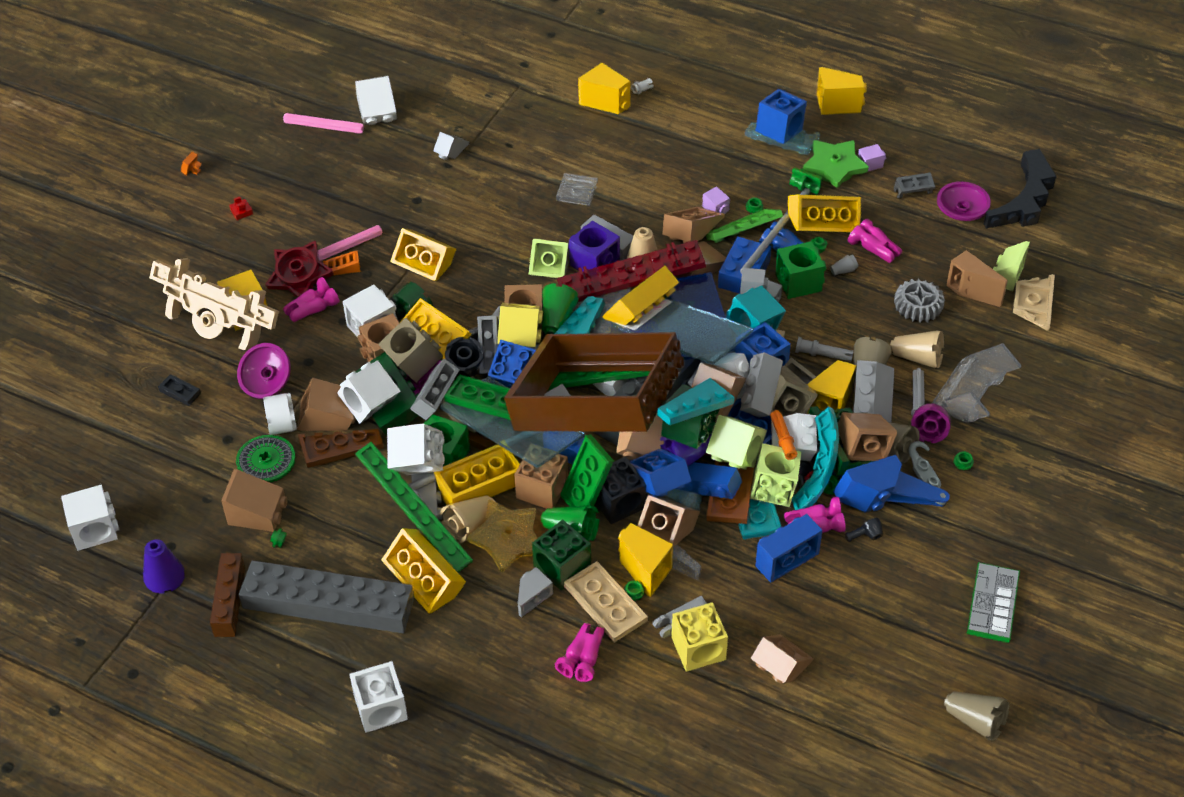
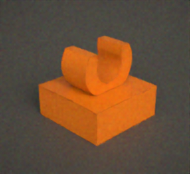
[181,151,202,175]

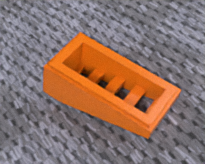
[323,251,360,275]

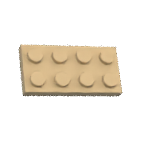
[564,561,648,643]

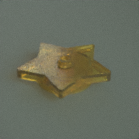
[467,500,537,572]

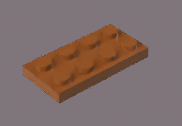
[706,460,755,524]

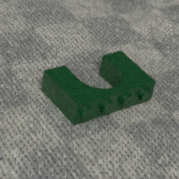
[355,352,419,437]

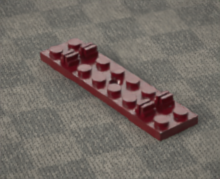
[557,240,706,303]

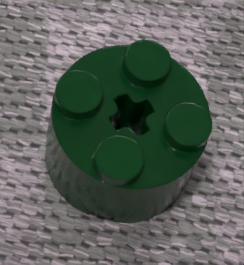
[390,282,433,318]

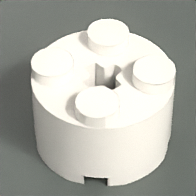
[263,393,297,435]

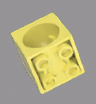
[498,303,543,347]
[671,602,728,672]

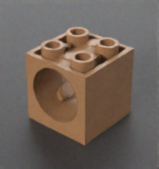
[505,284,543,337]
[358,313,399,367]
[515,445,568,509]

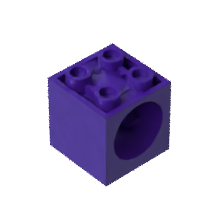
[569,220,620,271]

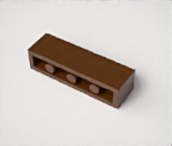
[210,553,245,637]

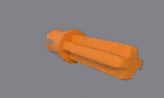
[770,410,798,460]

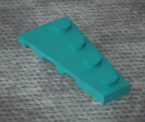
[555,296,605,334]
[657,378,735,425]

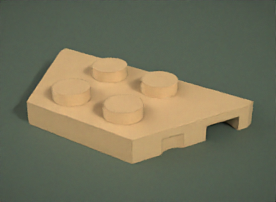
[1013,274,1055,331]

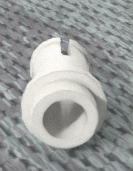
[631,78,653,95]

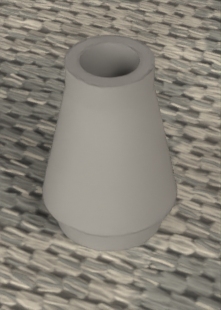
[830,255,858,276]

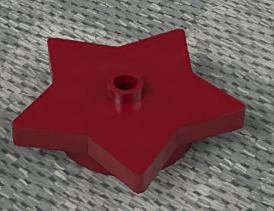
[265,241,334,298]

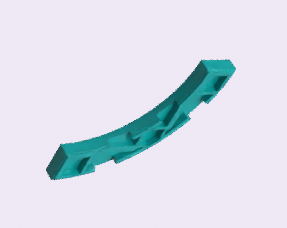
[792,407,839,510]

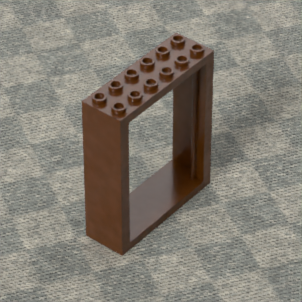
[504,332,685,432]

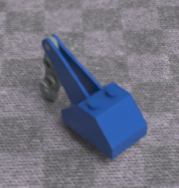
[833,441,950,512]

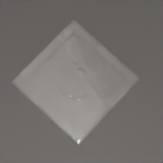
[556,173,598,206]

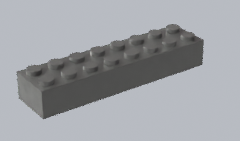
[239,560,414,634]

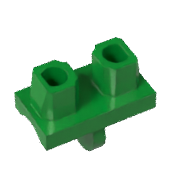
[789,167,823,195]

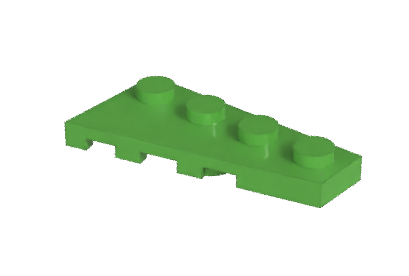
[706,209,783,242]

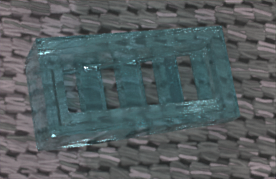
[665,489,702,511]

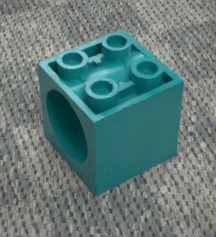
[724,285,786,338]

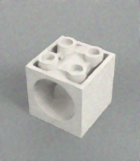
[343,285,398,338]
[337,360,401,423]
[388,424,445,475]
[61,485,119,551]
[349,661,408,733]

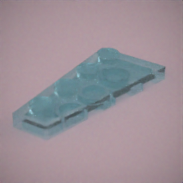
[745,122,820,155]

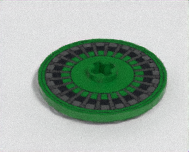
[236,435,295,483]

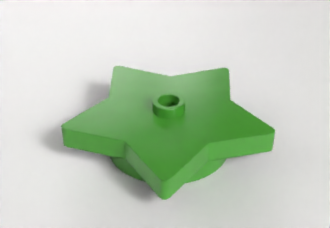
[803,140,869,188]

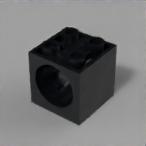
[596,457,646,524]

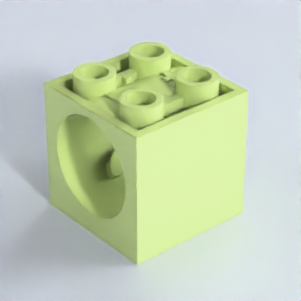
[706,415,767,470]
[750,443,801,507]

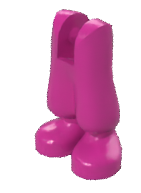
[848,219,902,263]
[283,277,340,322]
[784,497,845,533]
[555,623,605,682]

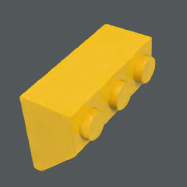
[390,228,456,281]

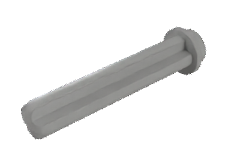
[911,368,925,416]

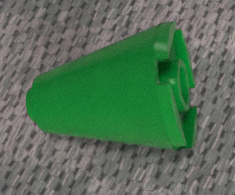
[542,283,579,335]
[541,505,599,542]

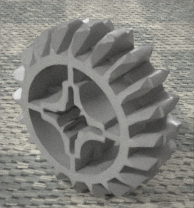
[894,278,945,322]

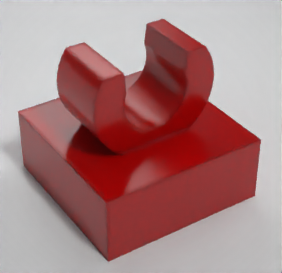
[229,197,253,220]

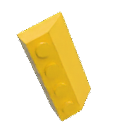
[788,195,861,232]
[602,266,679,325]
[434,442,520,505]
[382,528,466,613]

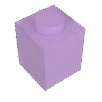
[858,144,886,172]
[702,187,730,214]

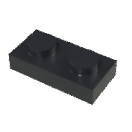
[158,374,201,406]

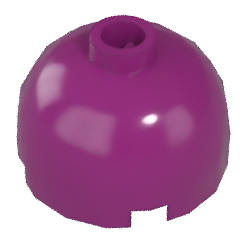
[911,404,951,443]

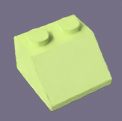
[529,239,569,278]
[993,241,1030,291]

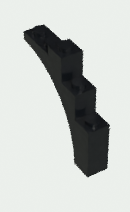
[983,149,1056,229]

